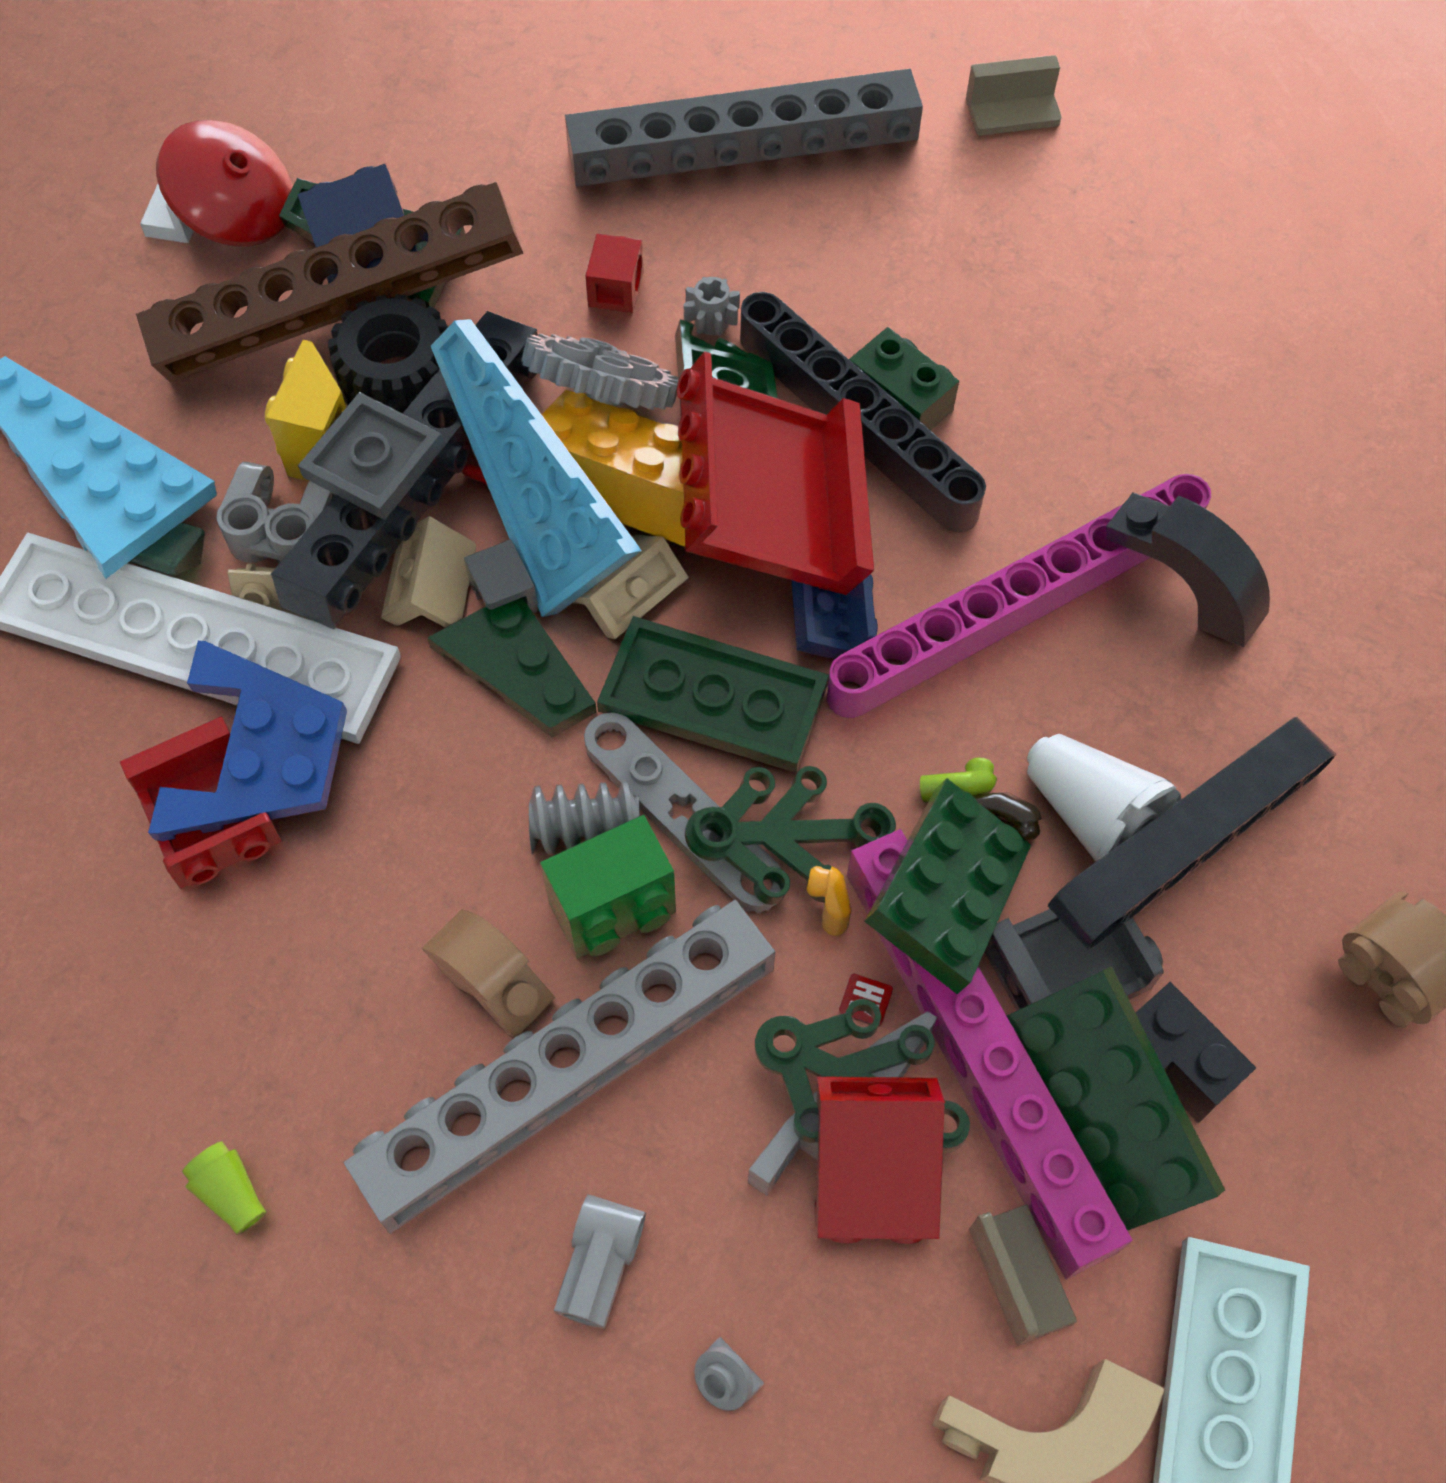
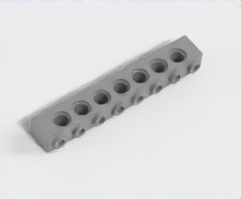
[343,899,775,1234]

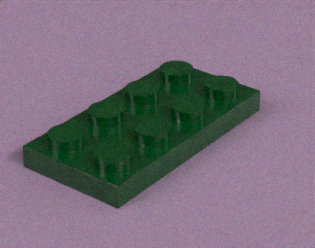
[597,616,829,773]
[864,778,1031,994]
[1007,966,1225,1231]

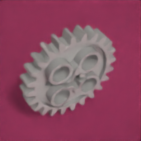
[521,333,678,410]

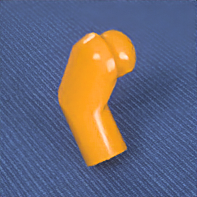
[807,866,852,936]

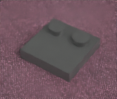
[298,392,445,520]

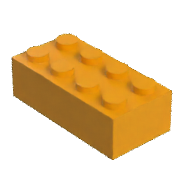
[541,389,685,546]

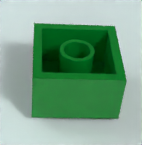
[540,814,676,959]

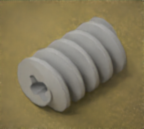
[529,782,640,854]

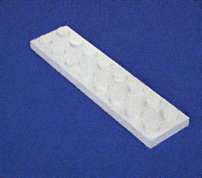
[0,532,401,744]

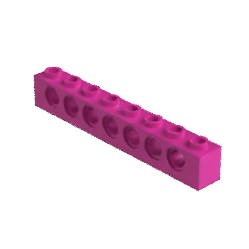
[847,829,1133,1280]

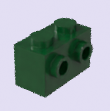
[849,327,959,430]

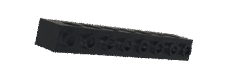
[271,311,538,629]

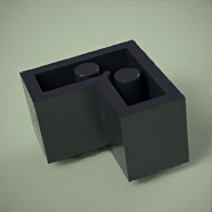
[1135,982,1257,1123]

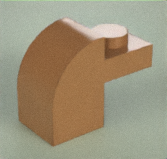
[421,909,556,1038]

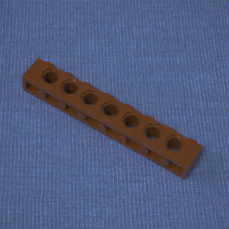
[136,182,524,383]

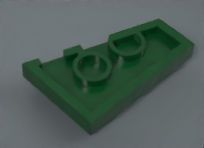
[428,598,597,737]

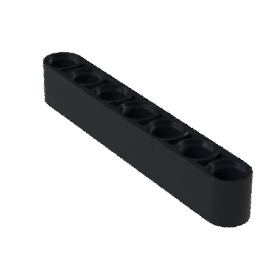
[740,292,986,532]
[1048,717,1336,950]

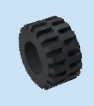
[328,294,448,414]

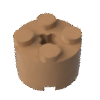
[1338,891,1446,1028]

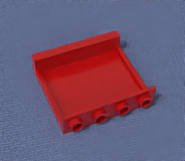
[677,351,874,595]

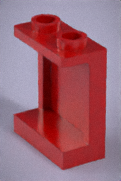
[119,716,282,889]
[814,1077,945,1244]

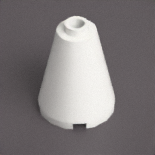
[1027,734,1181,862]

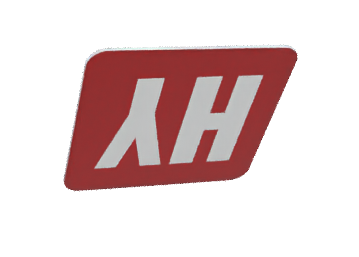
[839,973,893,1026]

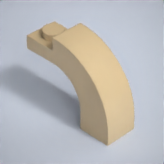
[932,1359,1165,1483]

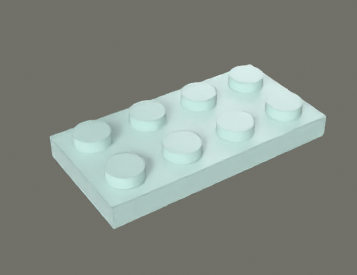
[1153,1237,1310,1483]

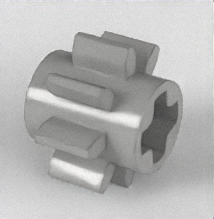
[683,277,740,336]

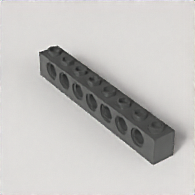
[565,68,923,187]

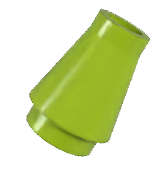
[182,1141,267,1235]

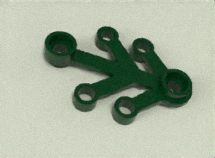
[685,766,896,905]
[755,999,970,1154]

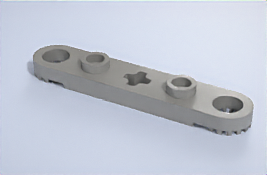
[584,713,781,913]

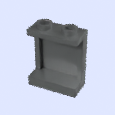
[984,909,1164,1010]

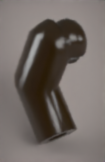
[972,792,1042,840]

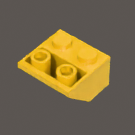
[265,340,346,481]

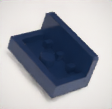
[791,574,878,659]

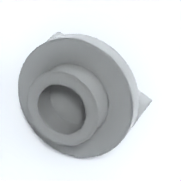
[694,1337,764,1411]

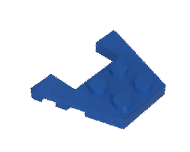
[148,640,347,841]

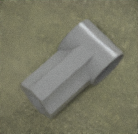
[554,1194,646,1329]

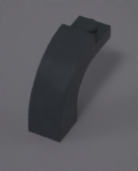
[1106,492,1270,647]

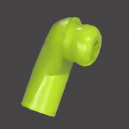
[920,758,997,802]

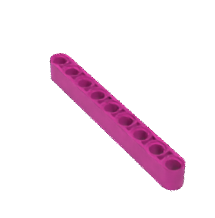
[827,474,1211,718]

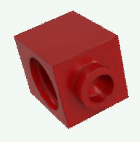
[585,233,644,313]

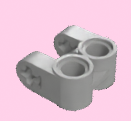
[216,461,336,563]

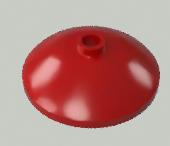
[156,120,293,247]

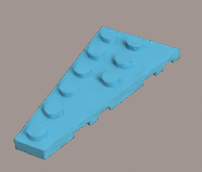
[431,320,642,617]
[0,356,217,579]

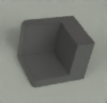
[464,539,539,613]

